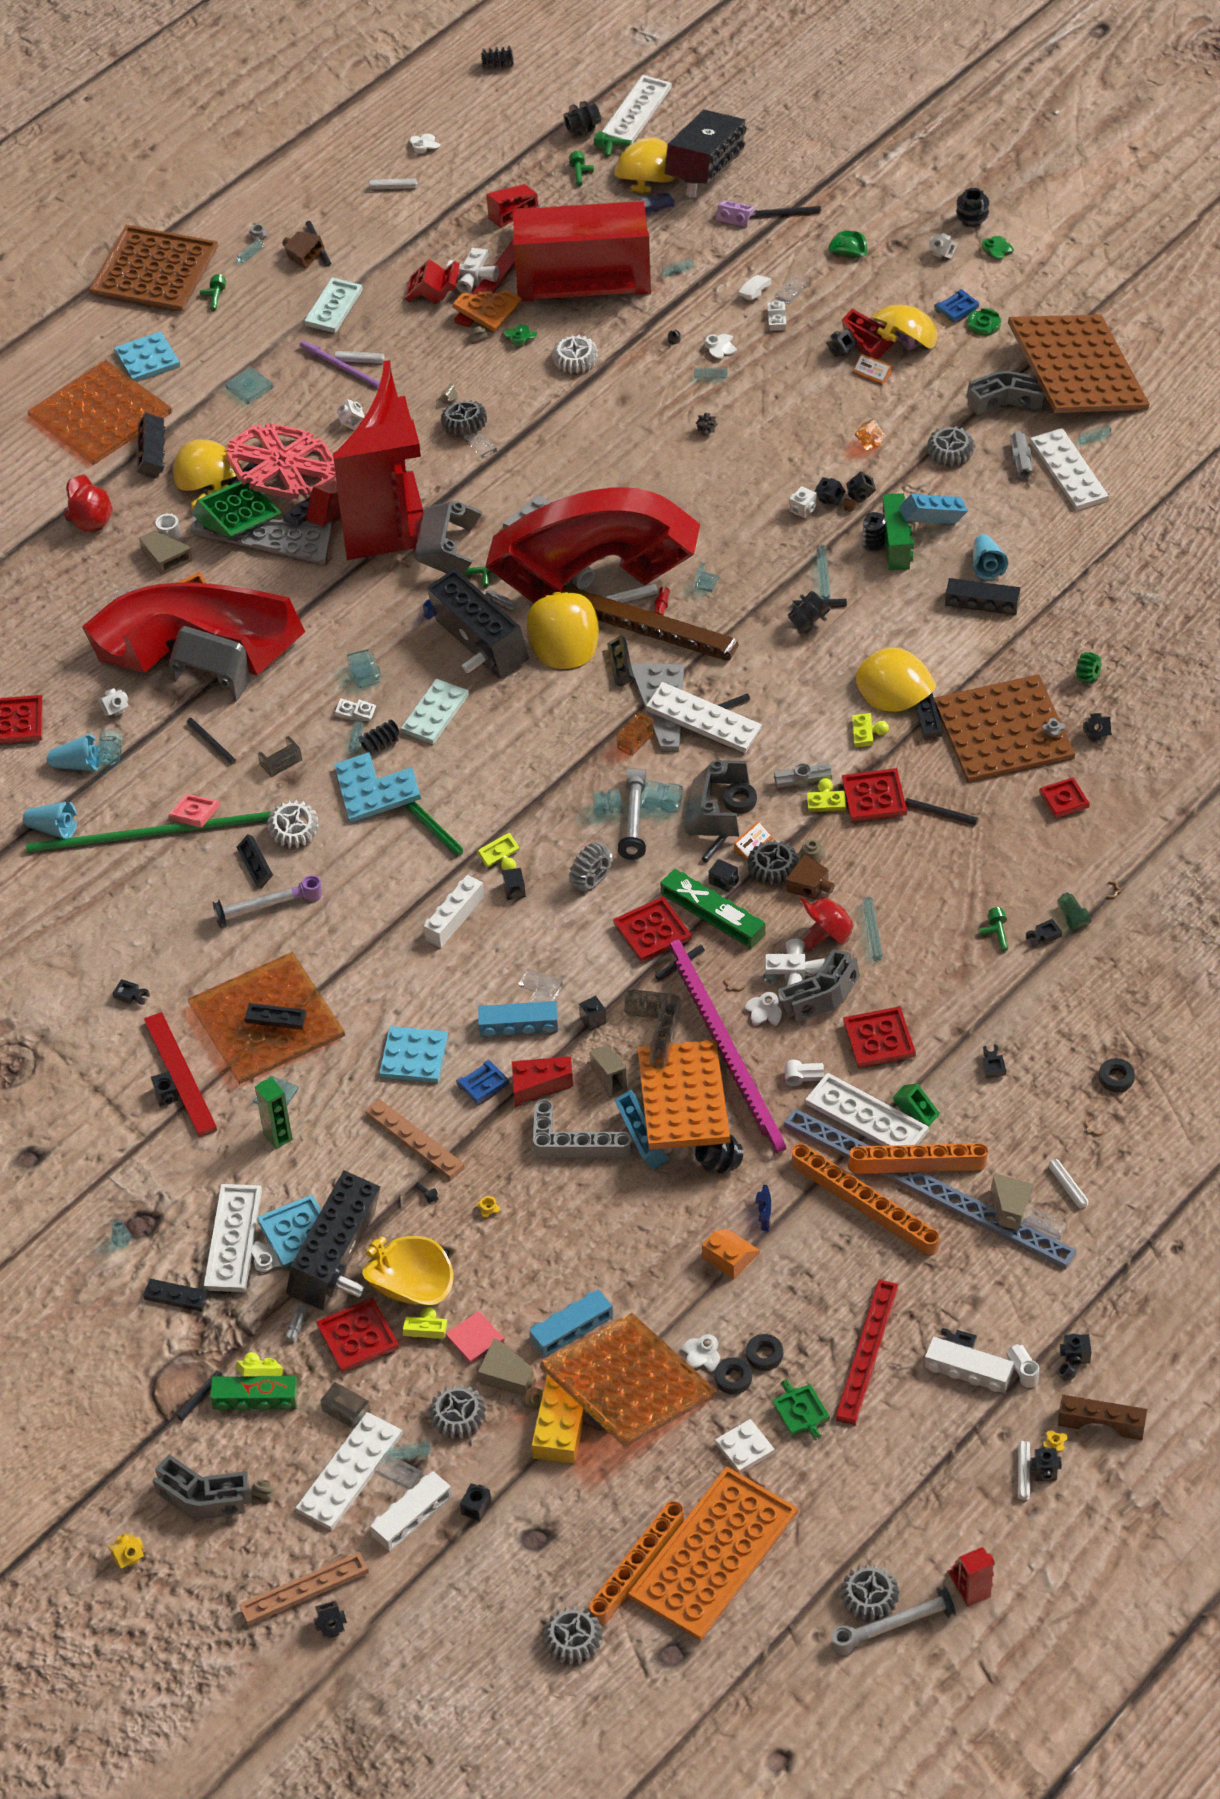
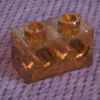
[617,711,654,756]

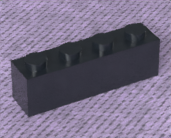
[137,412,166,478]
[945,578,1021,615]

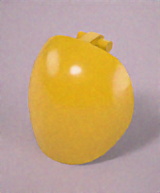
[614,137,677,194]
[870,304,938,349]
[173,439,243,495]
[527,592,599,669]
[856,647,936,712]
[362,1236,453,1305]

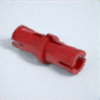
[653,587,670,616]

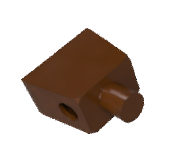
[282,231,325,268]
[786,855,835,899]

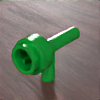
[594,132,632,157]
[569,151,594,186]
[200,274,227,311]
[464,566,498,587]
[980,907,1008,951]

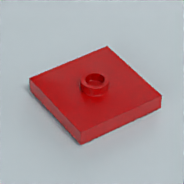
[1039,777,1090,819]

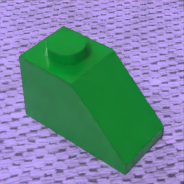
[892,1083,940,1127]

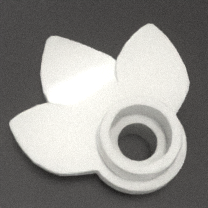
[410,134,441,153]
[704,334,737,359]
[745,992,782,1026]
[252,1241,282,1272]
[682,1334,720,1373]

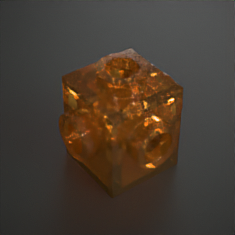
[854,419,886,450]

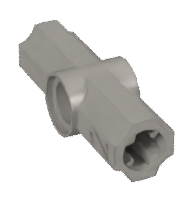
[1010,431,1032,479]
[774,763,832,788]

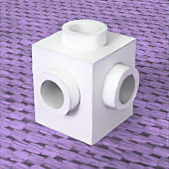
[928,233,958,259]
[337,399,364,430]
[789,486,816,518]
[97,688,129,716]

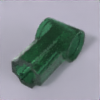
[1057,892,1091,930]

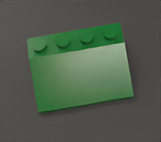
[192,480,282,538]

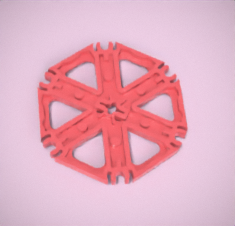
[225,423,336,499]

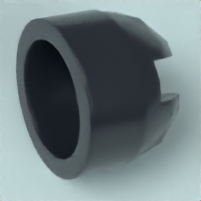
[667,329,681,344]
[1058,1362,1076,1380]

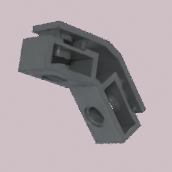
[966,371,1044,415]
[778,949,860,1022]
[153,1454,251,1519]

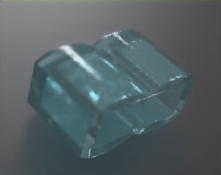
[347,649,382,688]
[641,781,683,813]

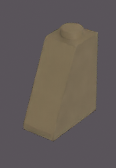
[139,530,193,575]
[589,1045,627,1098]
[990,1173,1034,1231]
[478,1338,536,1396]

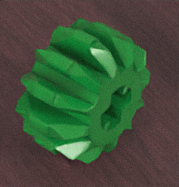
[1075,652,1102,684]

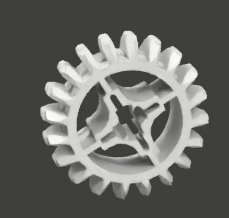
[552,335,598,374]
[268,799,318,849]

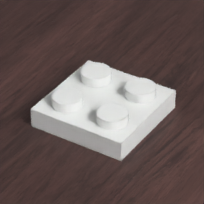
[715,1419,775,1474]

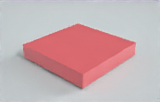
[168,794,220,828]
[446,1311,504,1364]

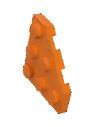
[452,290,522,332]

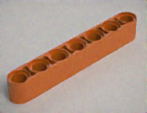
[848,1143,988,1174]
[589,1501,684,1625]

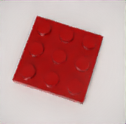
[0,695,43,744]
[842,768,907,822]
[613,896,692,963]
[843,1006,916,1068]
[316,1297,399,1373]

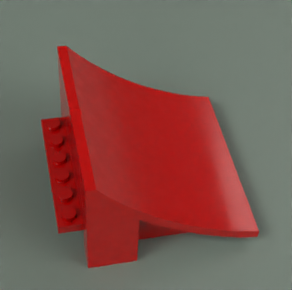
[513,201,651,302]
[333,360,424,560]

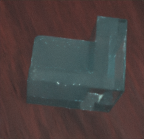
[695,562,719,593]

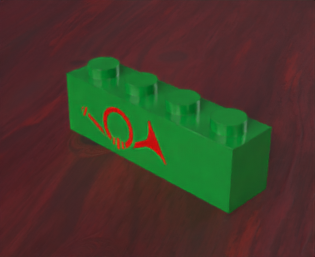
[255,1077,293,1149]
[210,1376,298,1411]

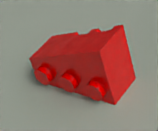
[486,184,538,228]
[842,309,894,360]
[305,480,340,527]
[512,1056,573,1107]
[947,1547,995,1607]

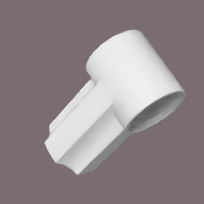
[784,1060,824,1086]
[1006,1344,1039,1388]

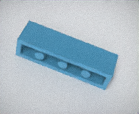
[899,494,968,524]
[478,1001,558,1037]
[614,1090,670,1170]
[529,1289,613,1358]

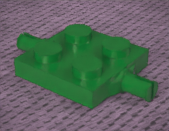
[772,1379,830,1441]

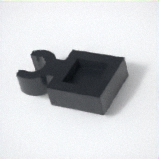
[1025,919,1062,947]
[112,979,150,1005]
[983,1044,1006,1078]
[938,1328,977,1349]

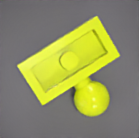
[852,713,889,748]
[807,778,846,812]
[477,833,520,870]
[403,1307,447,1339]
[235,1352,283,1376]

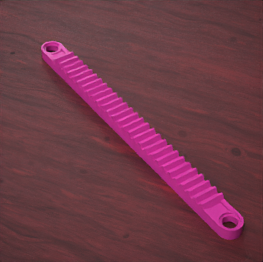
[669,939,787,1154]

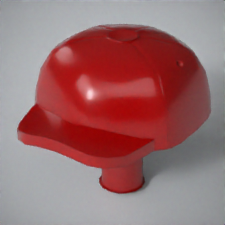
[63,474,113,532]
[799,897,854,951]

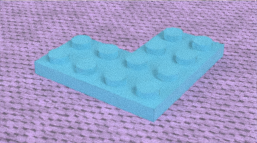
[334,752,422,823]

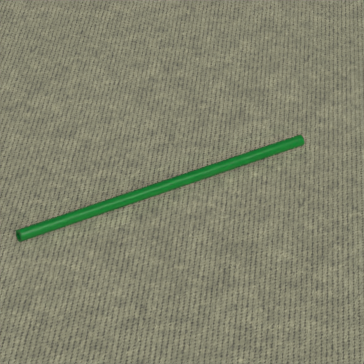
[26,811,271,853]

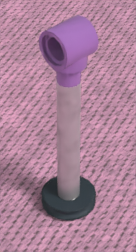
[213,875,322,928]

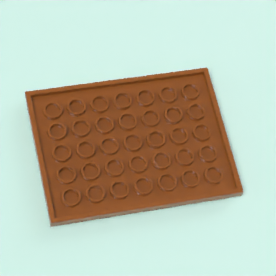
[1008,314,1150,413]

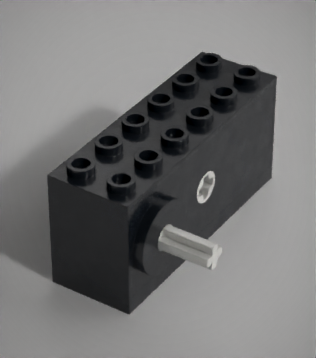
[665,109,747,198]
[426,568,529,679]
[286,1170,381,1311]

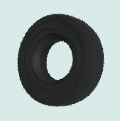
[723,782,757,813]
[1099,1058,1135,1092]
[746,1334,783,1371]
[714,1357,752,1394]

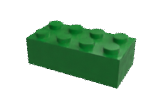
[882,493,914,570]

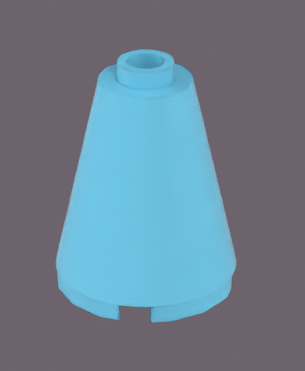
[973,534,1009,580]
[46,734,100,771]
[23,801,77,839]

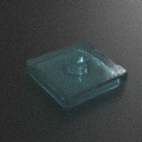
[225,367,274,404]

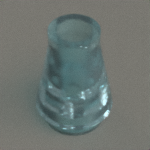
[111,1219,131,1247]

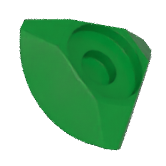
[828,230,868,258]

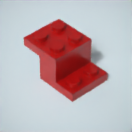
[404,259,460,304]

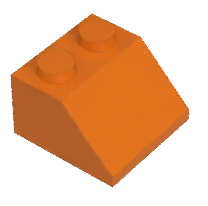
[702,1229,760,1279]

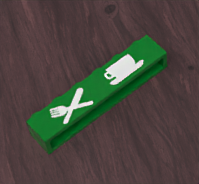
[660,868,766,949]

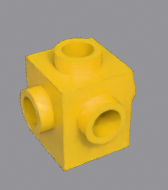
[107,1533,144,1568]

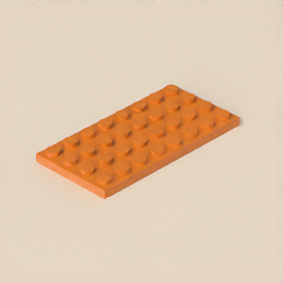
[637,1040,730,1150]
[628,1466,798,1641]

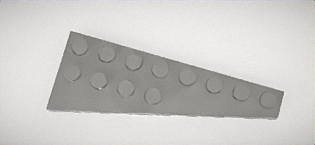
[191,516,333,564]

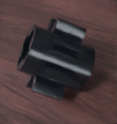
[695,413,718,435]

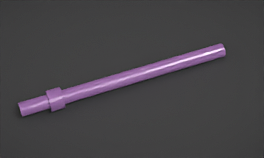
[300,340,380,389]

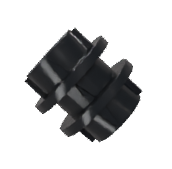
[563,100,601,136]
[956,188,990,227]
[788,590,831,634]
[695,1135,743,1174]

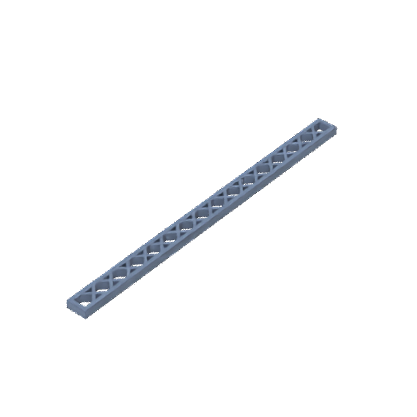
[784,1108,1076,1269]

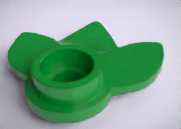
[981,236,1014,260]
[504,324,537,346]

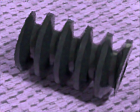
[481,46,514,69]
[862,512,885,551]
[358,719,400,755]

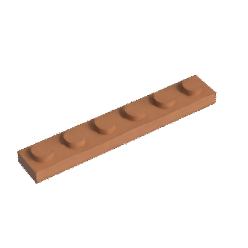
[365,1099,465,1181]
[239,1552,369,1626]

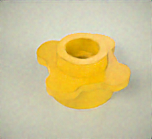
[477,1196,500,1218]
[1043,1430,1067,1452]

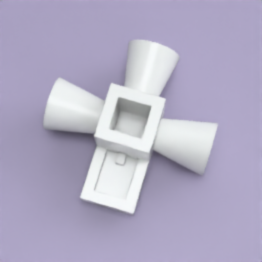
[447,248,499,293]
[766,939,825,986]

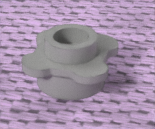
[249,224,268,240]
[1043,718,1065,737]

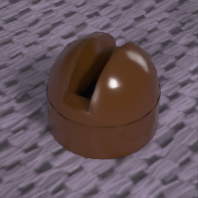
[843,498,858,512]

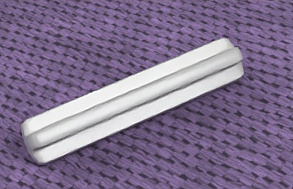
[369,178,417,190]
[334,351,385,364]
[605,584,657,603]
[1049,1159,1088,1209]
[1018,1441,1030,1500]

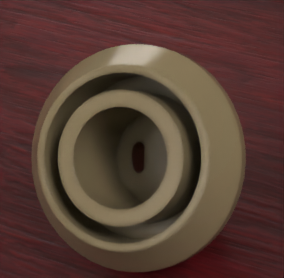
[799,839,825,863]

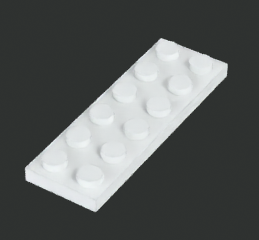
[602,75,672,143]
[1030,428,1109,511]
[646,682,762,754]
[805,1073,929,1146]
[204,1184,262,1292]
[296,1412,403,1531]

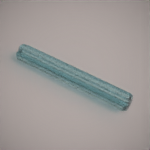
[816,545,831,599]
[862,897,883,961]

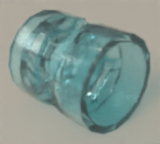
[97,729,123,764]
[593,788,622,816]

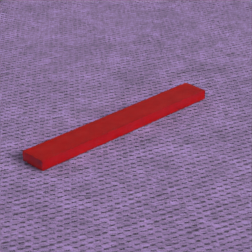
[454,238,515,327]
[144,1012,217,1137]
[835,1279,899,1426]

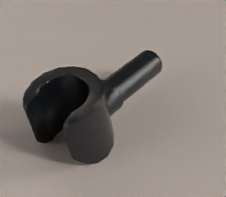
[415,1182,439,1203]

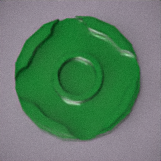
[967,308,1002,336]

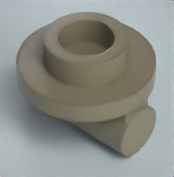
[469,326,488,343]
[441,383,458,403]
[520,1387,543,1409]
[250,1479,274,1501]

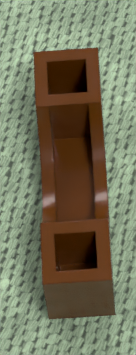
[1058,1394,1147,1440]

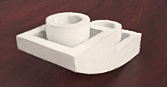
[738,275,771,300]
[768,301,786,331]
[334,698,376,721]

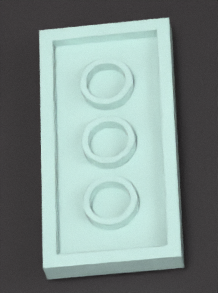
[304,278,363,333]
[401,679,469,745]

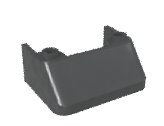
[413,501,482,575]
[169,626,250,702]
[684,760,750,837]

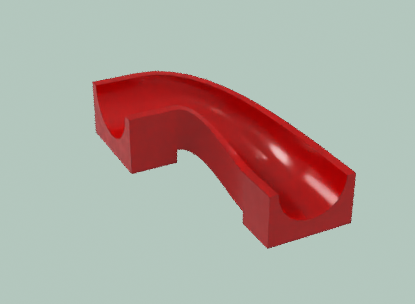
[485,487,701,603]
[82,582,305,675]

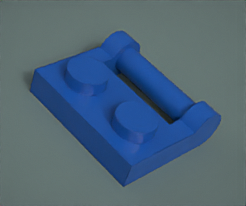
[934,289,980,323]
[456,1059,509,1105]

